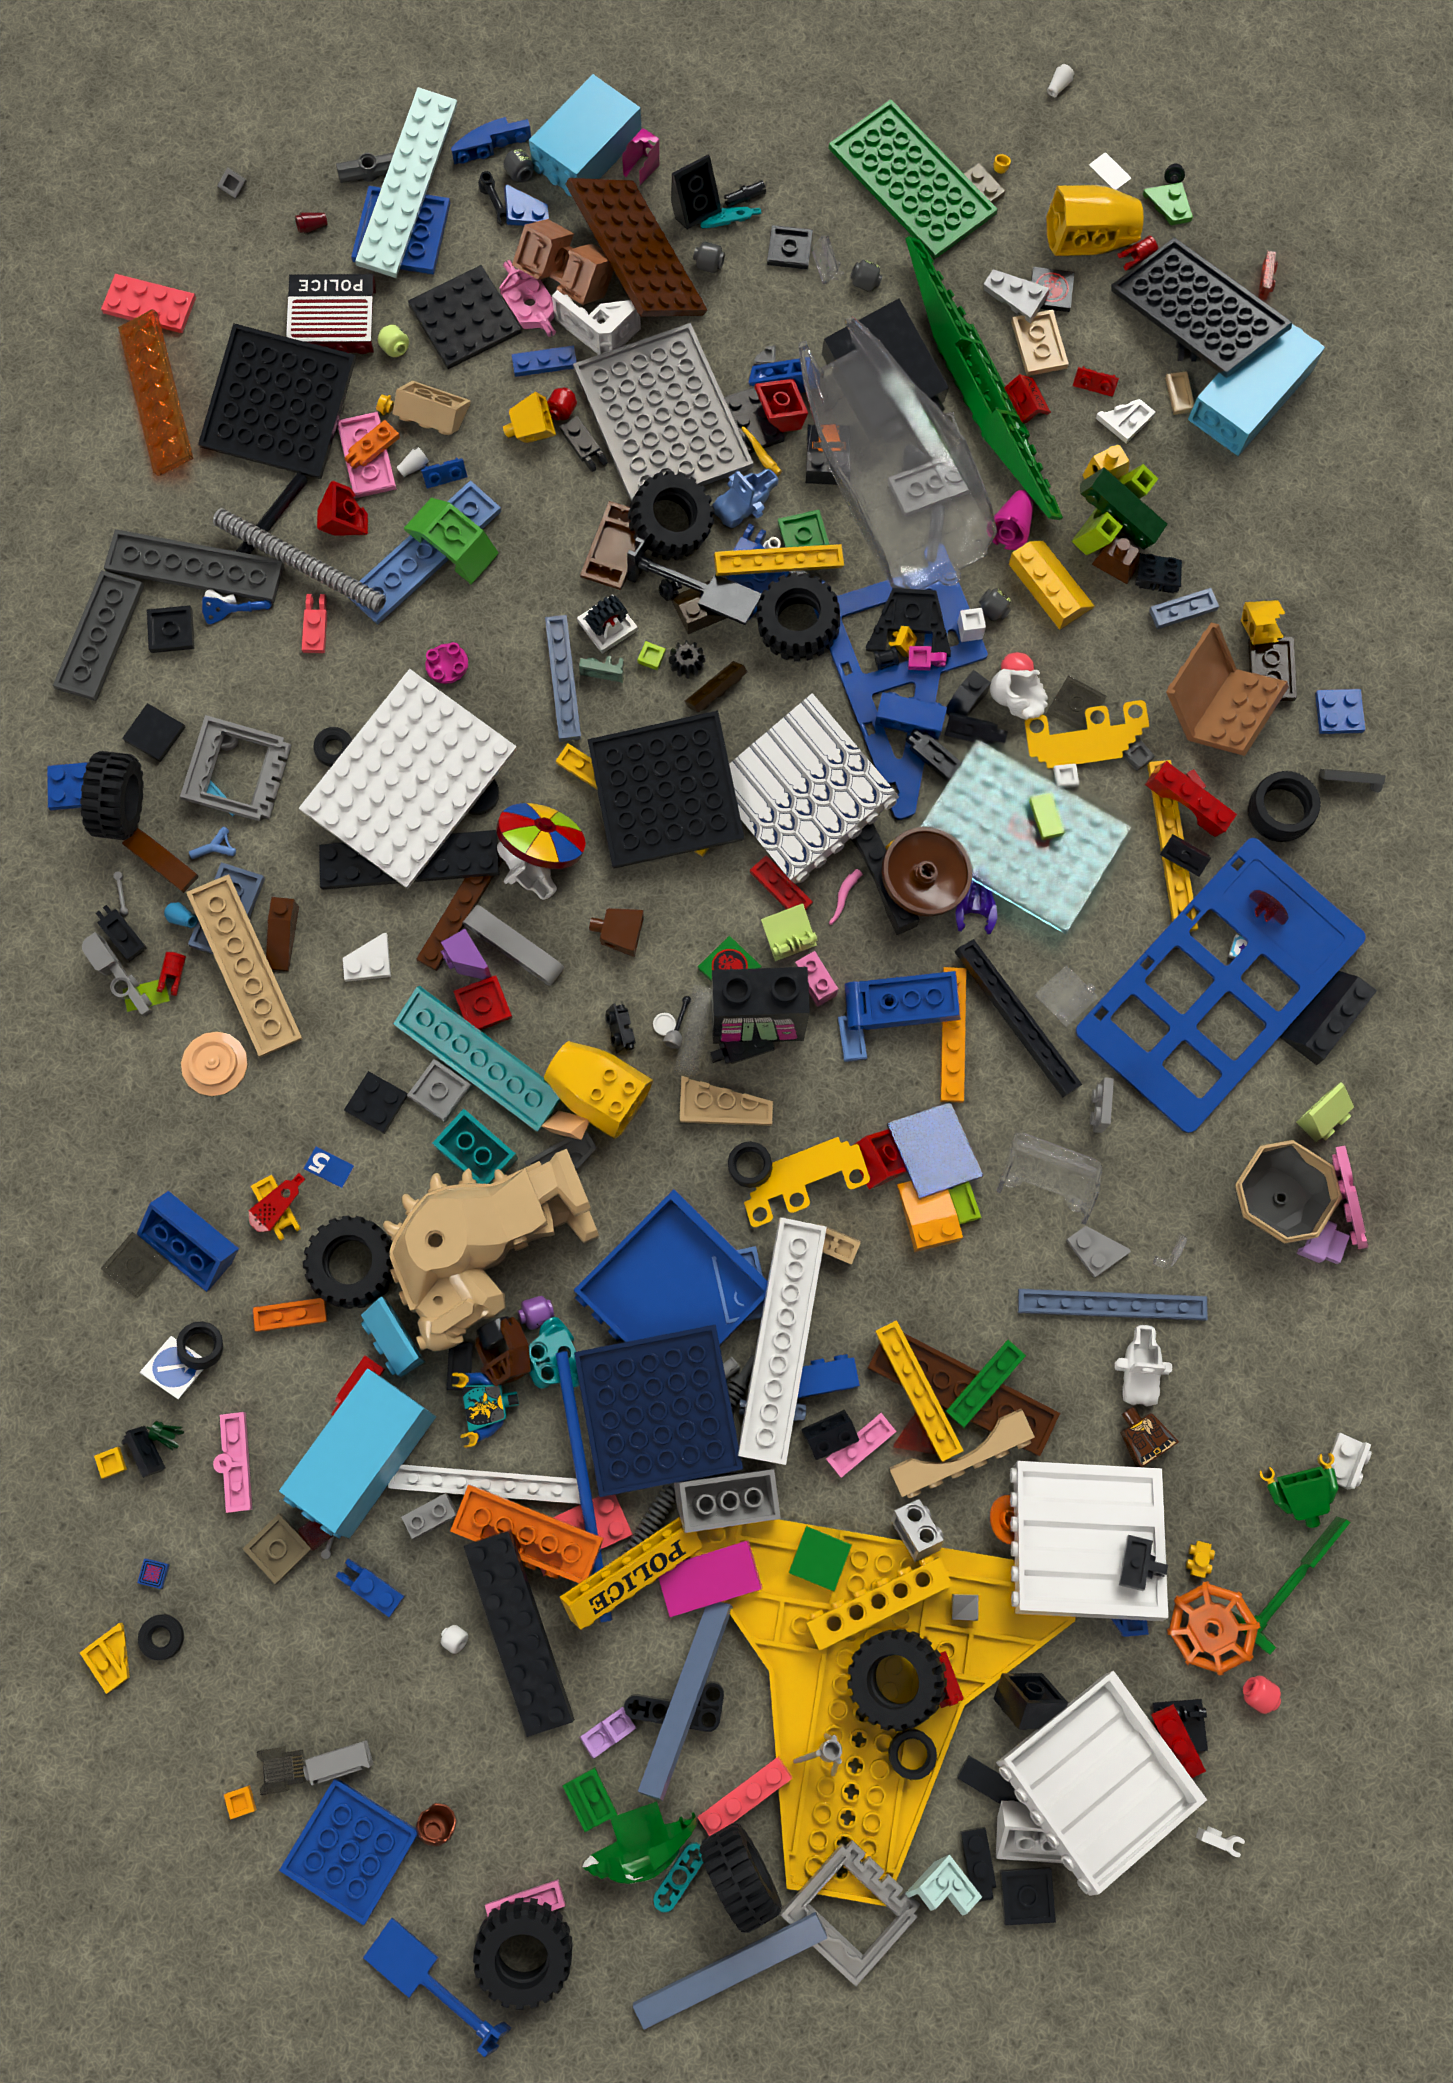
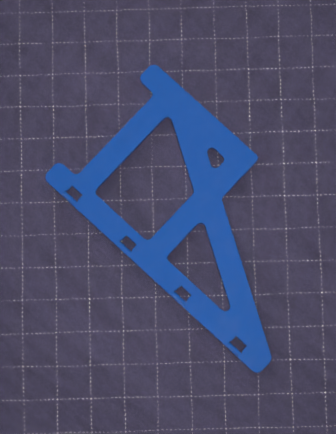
[814,544,988,820]

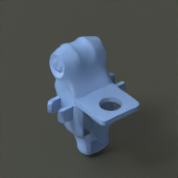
[712,469,778,528]

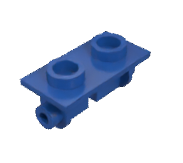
[421,457,468,489]

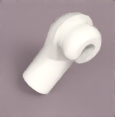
[204,589,237,610]

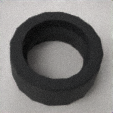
[728,1141,773,1188]
[176,1321,223,1370]
[888,1729,937,1780]

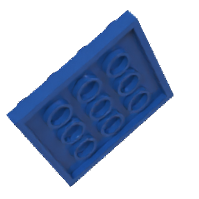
[351,186,451,275]
[279,1778,418,1925]

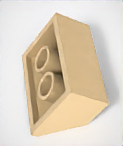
[392,381,471,435]

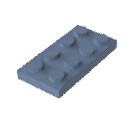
[188,862,265,954]

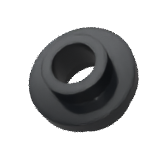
[1164,163,1185,184]

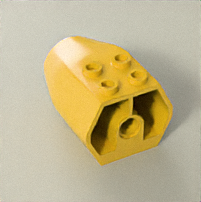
[1046,185,1144,256]
[544,1041,653,1139]

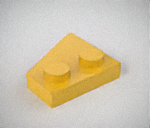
[80,1623,130,1694]

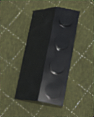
[1280,971,1377,1066]

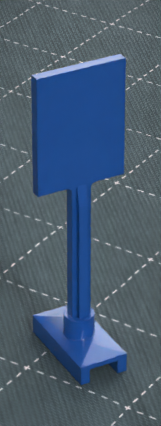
[363,1918,512,2057]

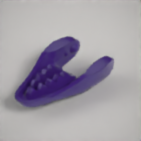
[955,868,997,935]

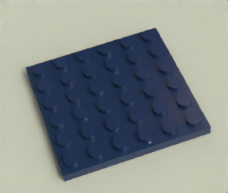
[574,1325,743,1497]

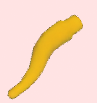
[741,427,782,477]

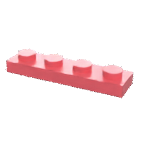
[697,1756,793,1836]

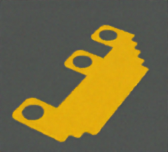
[1025,700,1149,768]
[744,1137,870,1227]

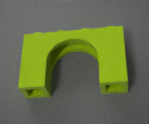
[1071,464,1158,556]

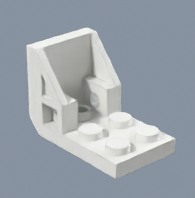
[552,290,641,355]

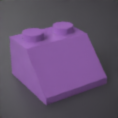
[441,929,491,980]

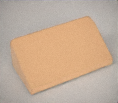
[541,1111,589,1140]

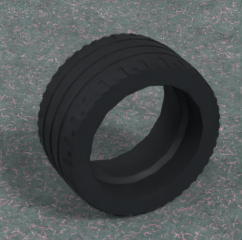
[1248,771,1321,842]

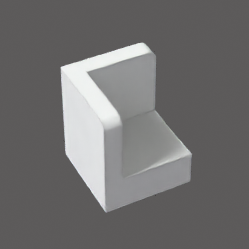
[957,608,986,642]

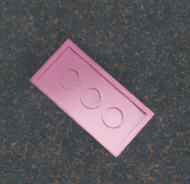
[337,412,396,498]

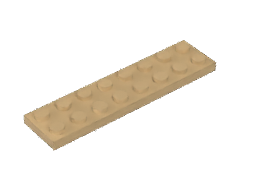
[186,874,303,1057]

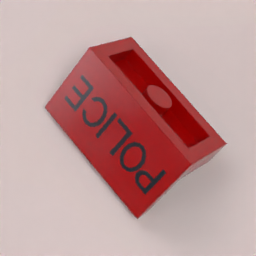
[1004,374,1051,423]

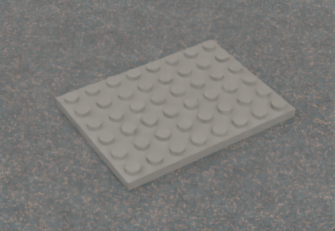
[573,323,753,503]

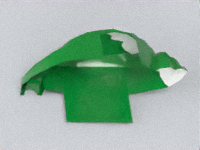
[582,1801,697,1884]

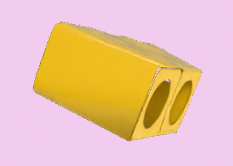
[1241,600,1285,645]

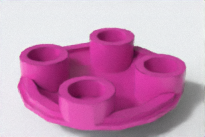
[425,642,468,684]

